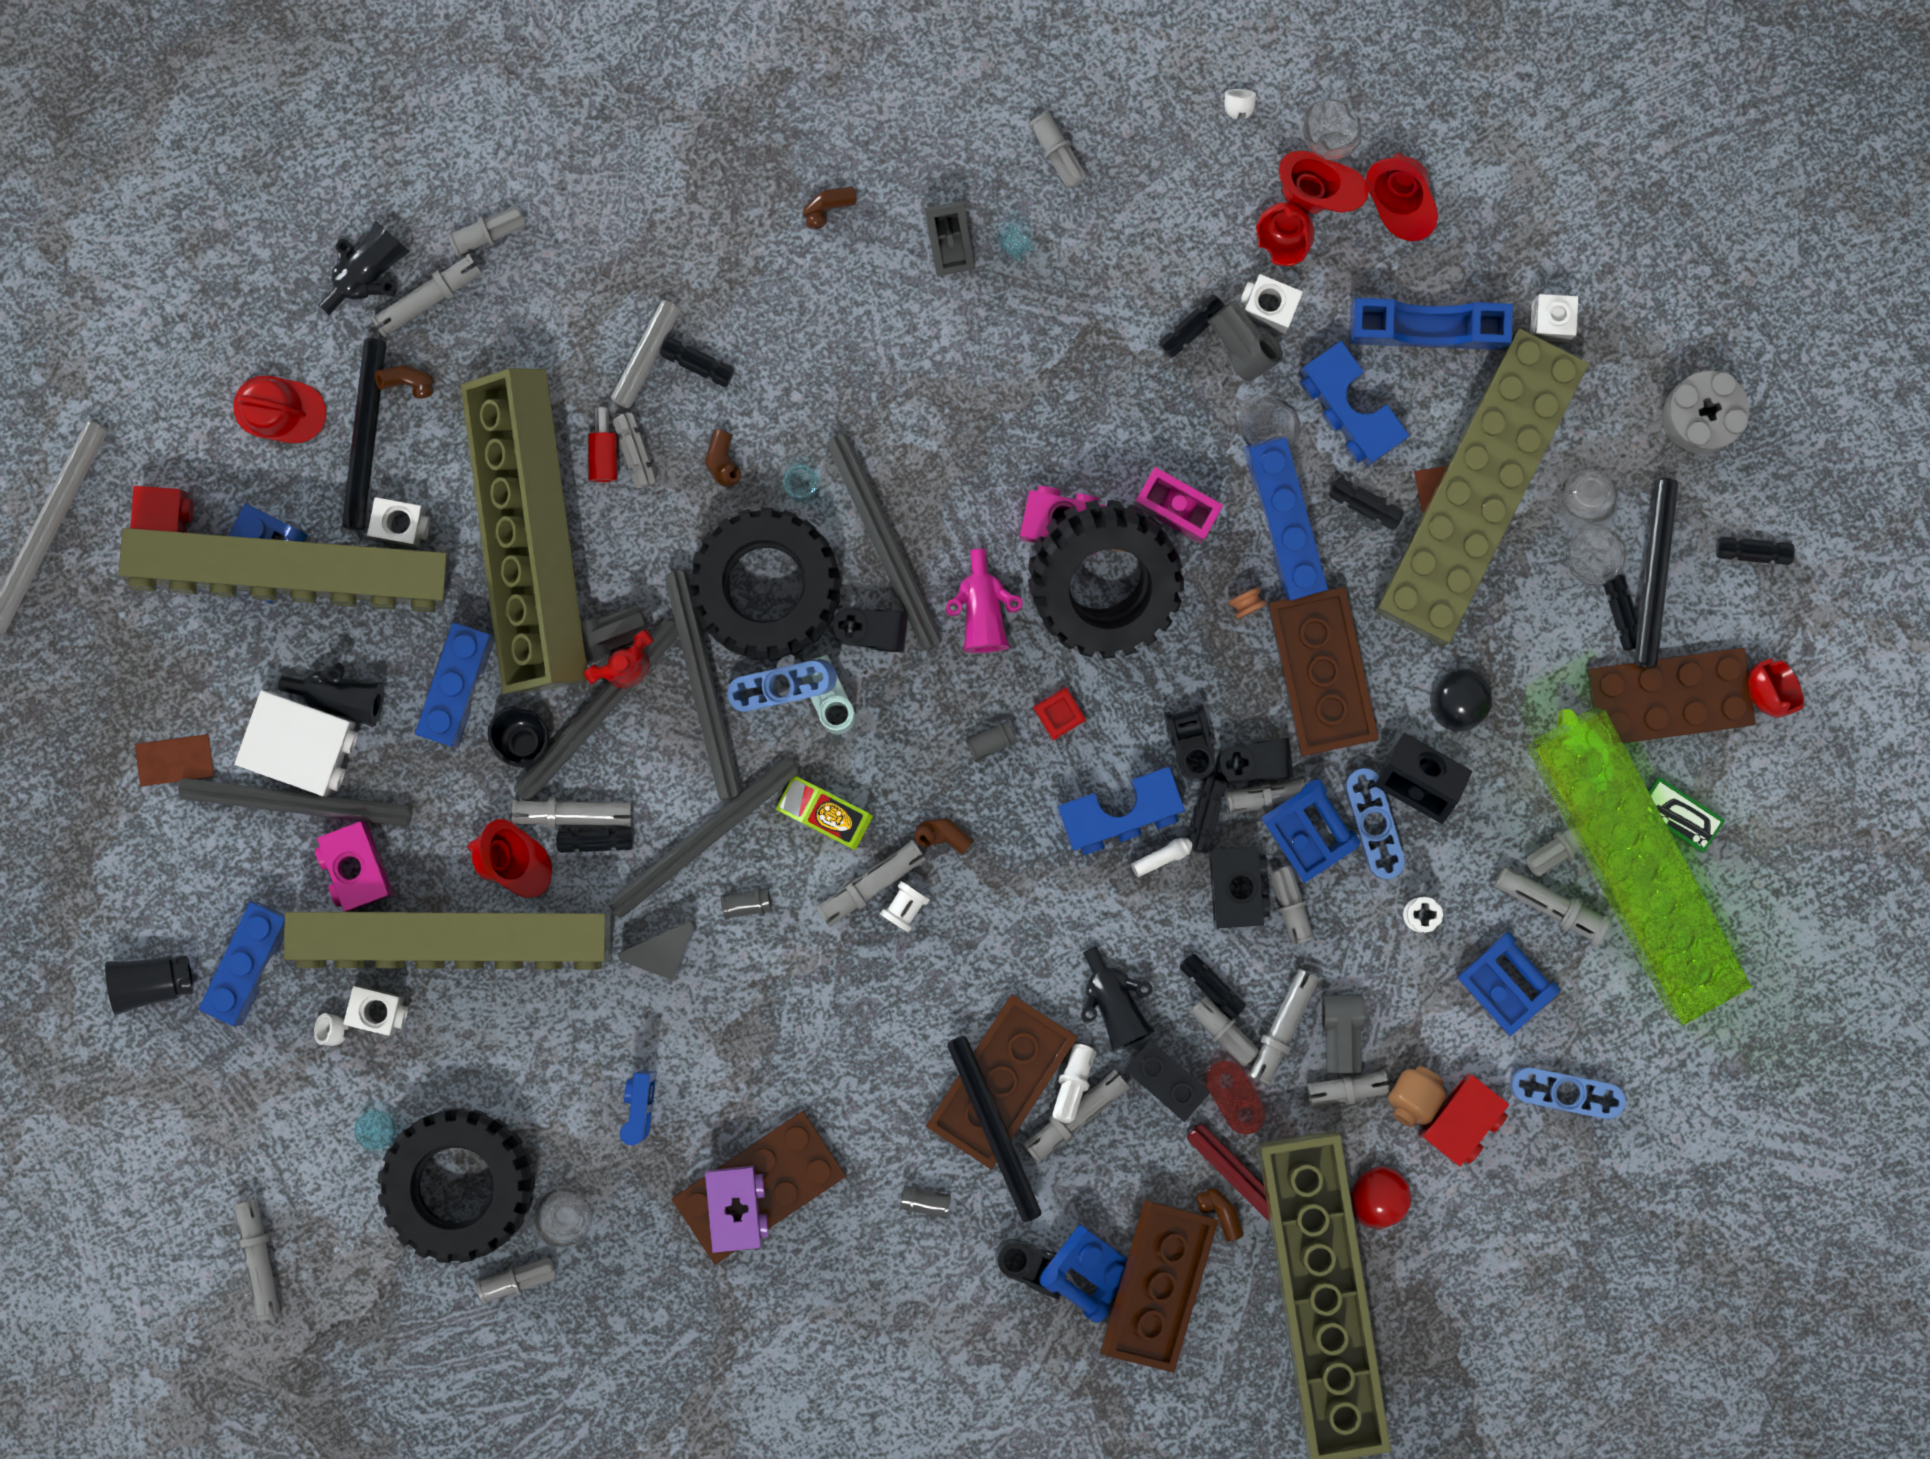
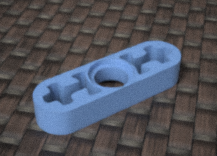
[727,659,837,712]
[1345,768,1405,879]
[1510,1067,1626,1119]

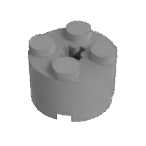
[1662,371,1749,455]

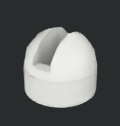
[1224,89,1256,119]
[314,1013,348,1046]

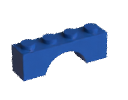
[1349,298,1513,350]
[1243,436,1328,601]

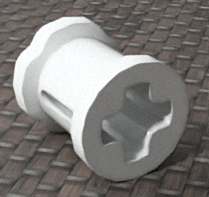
[880,881,930,933]
[1403,897,1443,933]

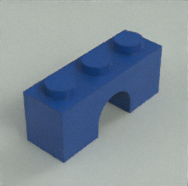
[1299,341,1410,468]
[415,622,495,749]
[1057,767,1185,856]
[198,902,285,1027]

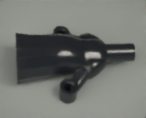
[318,221,410,315]
[278,663,384,728]
[1081,946,1155,1052]

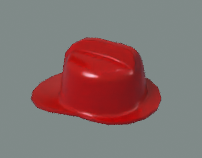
[1278,151,1369,214]
[1366,152,1438,241]
[233,376,326,443]
[467,819,552,898]

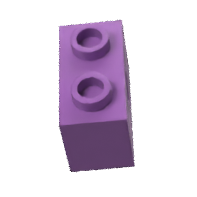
[705,1165,769,1253]

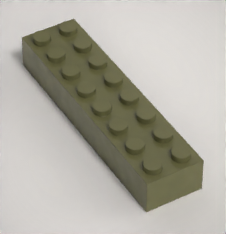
[1374,328,1589,647]
[460,368,587,694]
[118,528,447,613]
[284,912,612,970]
[1257,1131,1391,1459]

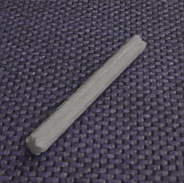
[0,420,107,635]

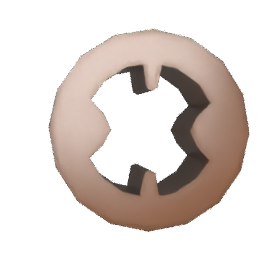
[1228,587,1268,620]

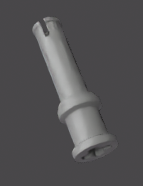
[1493,865,1613,947]

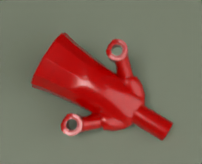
[583,629,654,689]

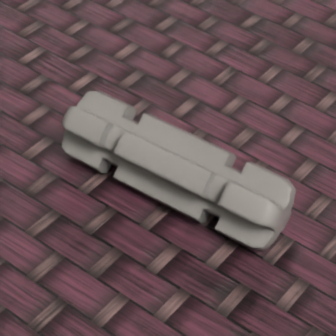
[613,413,657,489]

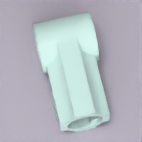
[801,655,856,735]

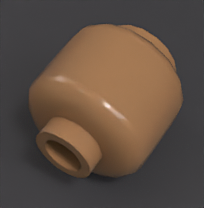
[1388,1066,1447,1128]

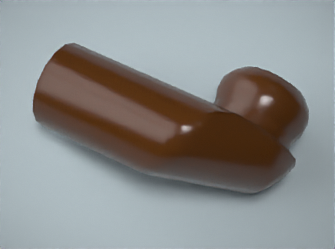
[802,186,856,230]
[375,365,434,399]
[705,429,741,487]
[914,818,974,855]
[1195,1188,1244,1241]

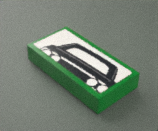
[1636,777,1725,853]

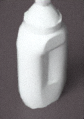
[1131,837,1192,878]

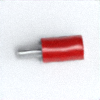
[586,407,618,483]

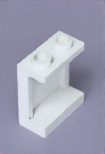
[234,690,359,796]

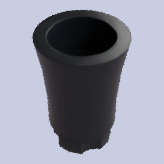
[105,956,194,1016]

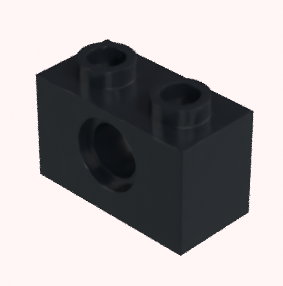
[1374,733,1472,824]
[1209,847,1270,929]
[1123,1039,1210,1122]

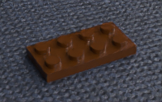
[1268,587,1379,757]
[1587,648,1756,746]
[926,994,1078,1170]
[671,1111,847,1265]
[1100,1199,1219,1373]

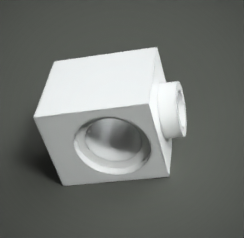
[1239,274,1303,334]
[1530,294,1578,343]
[367,497,431,548]
[343,985,408,1036]

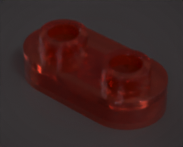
[1205,1060,1265,1135]

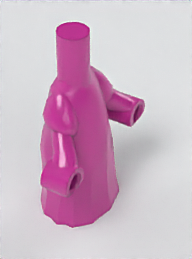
[945,549,1023,653]

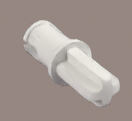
[1052,1044,1097,1123]

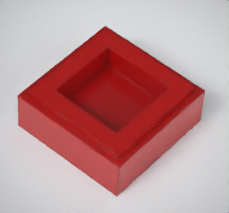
[1033,687,1086,741]

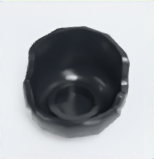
[1430,669,1493,732]
[488,706,550,768]

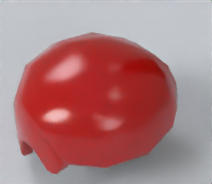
[1256,202,1315,266]
[1748,658,1805,718]
[1350,1166,1412,1230]

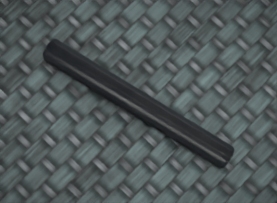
[342,338,386,531]
[1634,478,1679,669]
[947,1036,1041,1222]

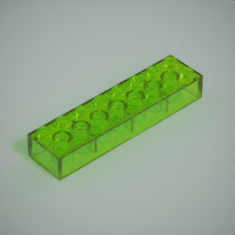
[1525,707,1752,1025]

